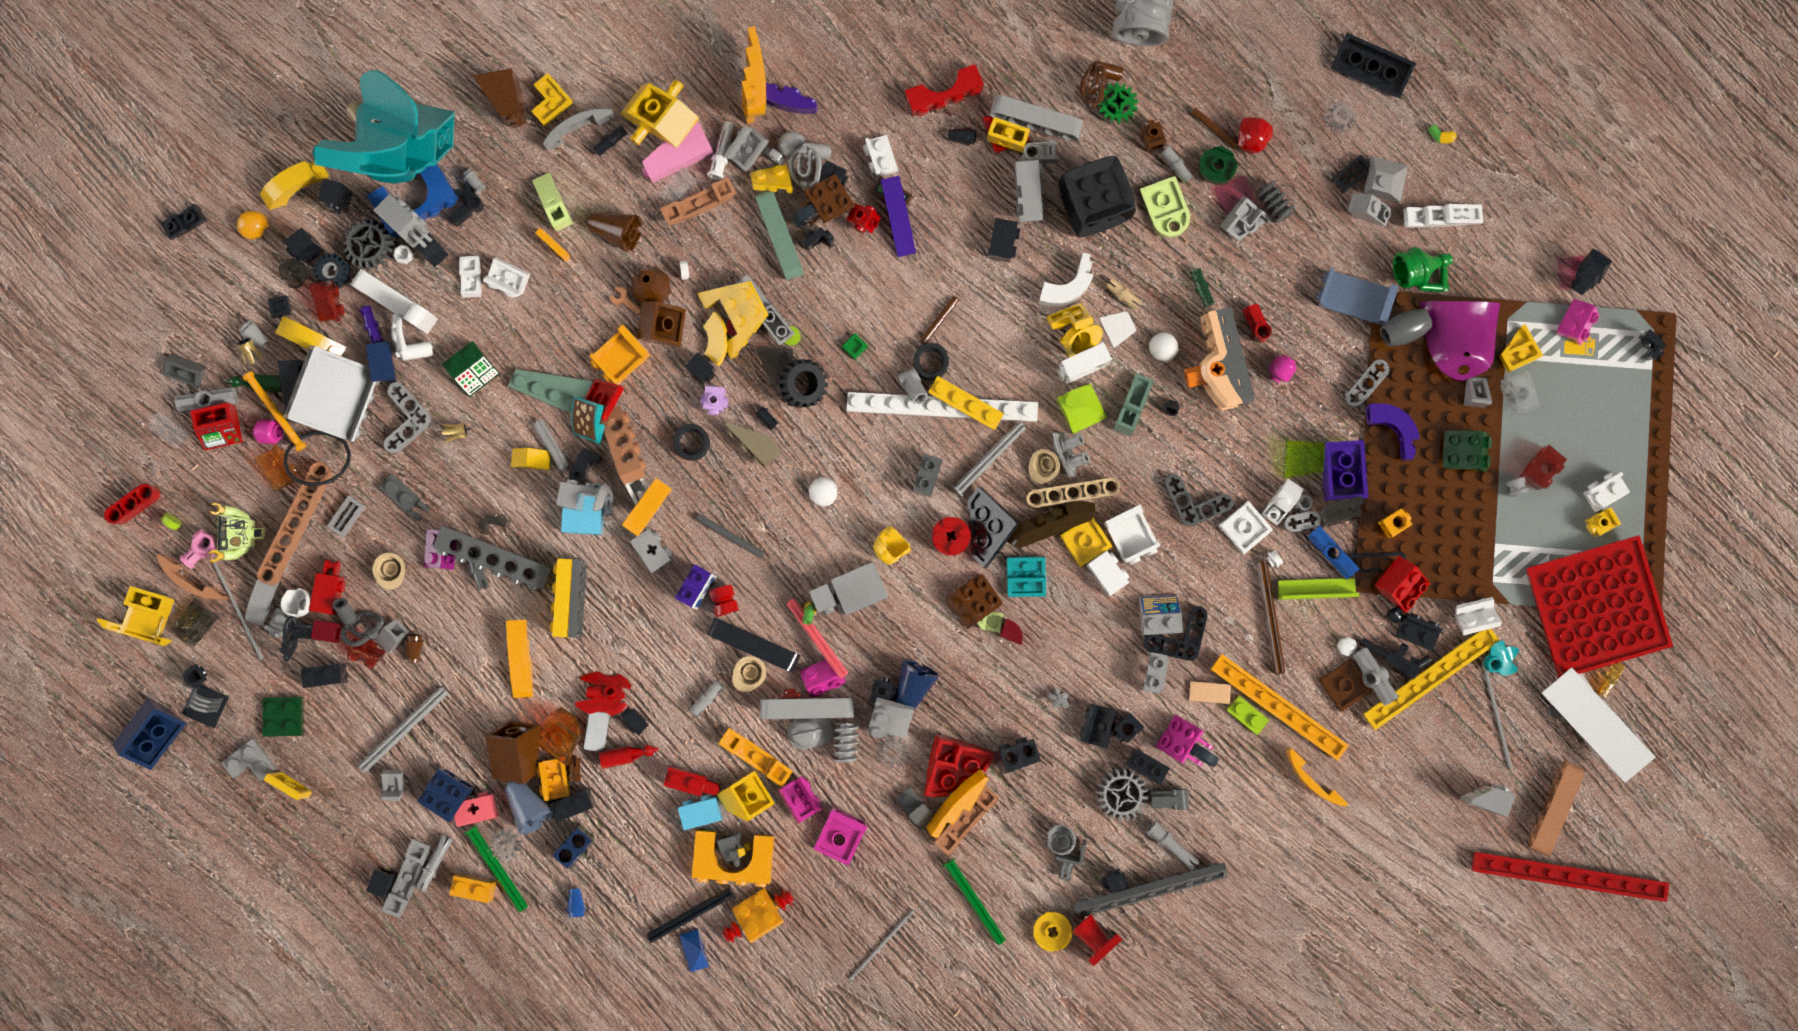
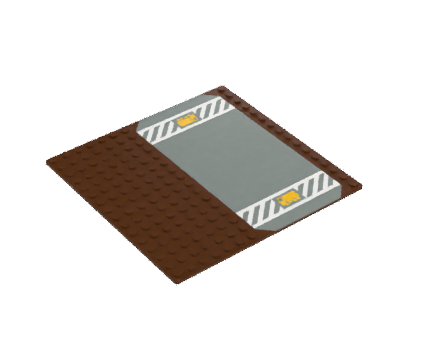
[1355,292,1677,607]

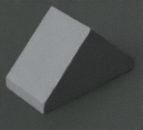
[1464,377,1492,408]

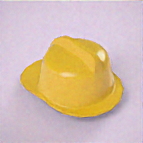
[1060,325,1103,358]

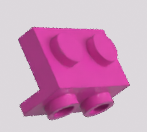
[1556,299,1599,345]
[800,659,846,697]
[778,776,822,824]

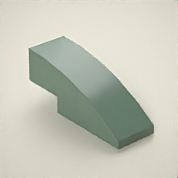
[1113,373,1154,437]

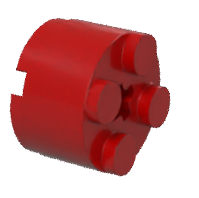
[932,517,971,556]

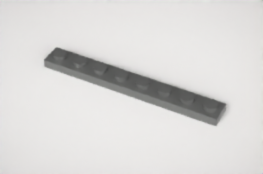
[1074,862,1227,919]

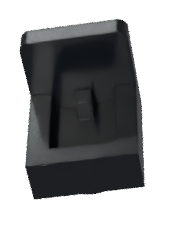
[804,227,834,251]

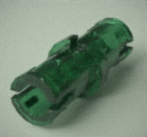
[1189,268,1215,308]

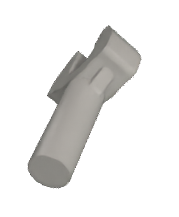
[762,146,785,165]

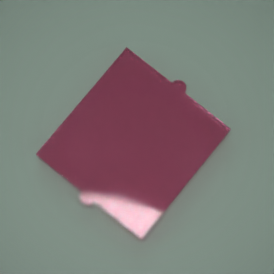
[1214,176,1257,217]
[1557,256,1586,290]

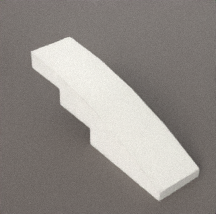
[1403,204,1483,228]

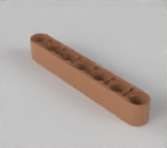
[257,462,332,586]

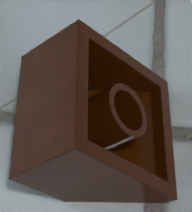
[637,301,686,347]

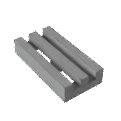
[327,495,366,538]

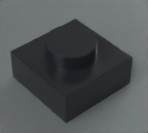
[268,295,292,319]

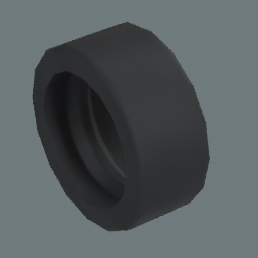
[913,343,949,380]
[673,424,710,461]

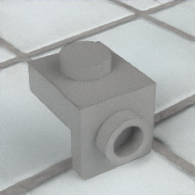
[381,770,405,802]

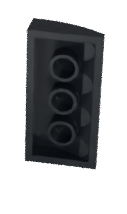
[1330,33,1417,99]

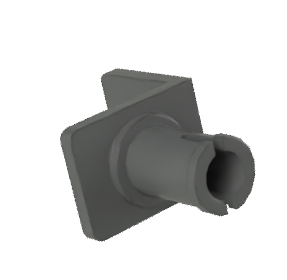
[1055,839,1087,881]

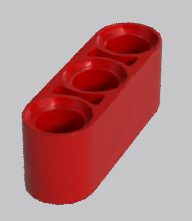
[104,484,160,525]

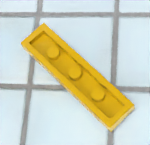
[928,376,1004,431]

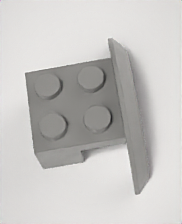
[556,479,613,517]

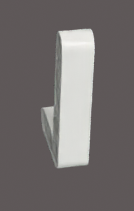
[350,269,438,334]

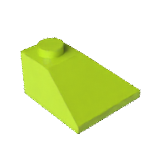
[1056,384,1107,434]

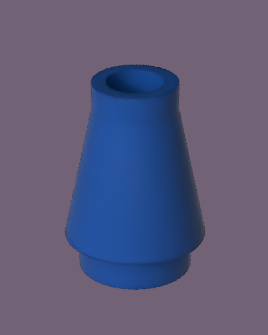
[566,889,586,918]

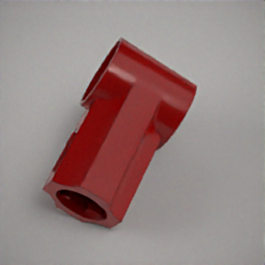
[1242,303,1272,343]

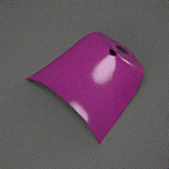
[1420,301,1500,381]

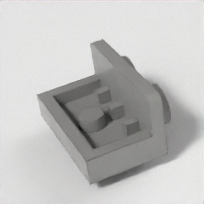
[724,125,769,171]

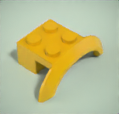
[97,586,174,646]

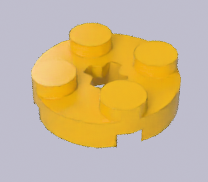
[1033,911,1072,952]

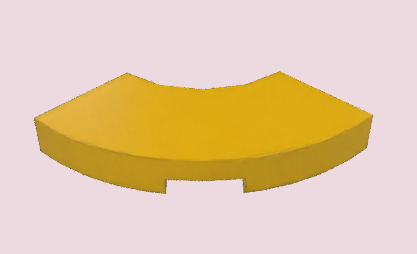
[703,312,728,366]

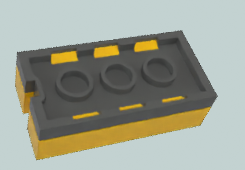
[550,559,587,638]

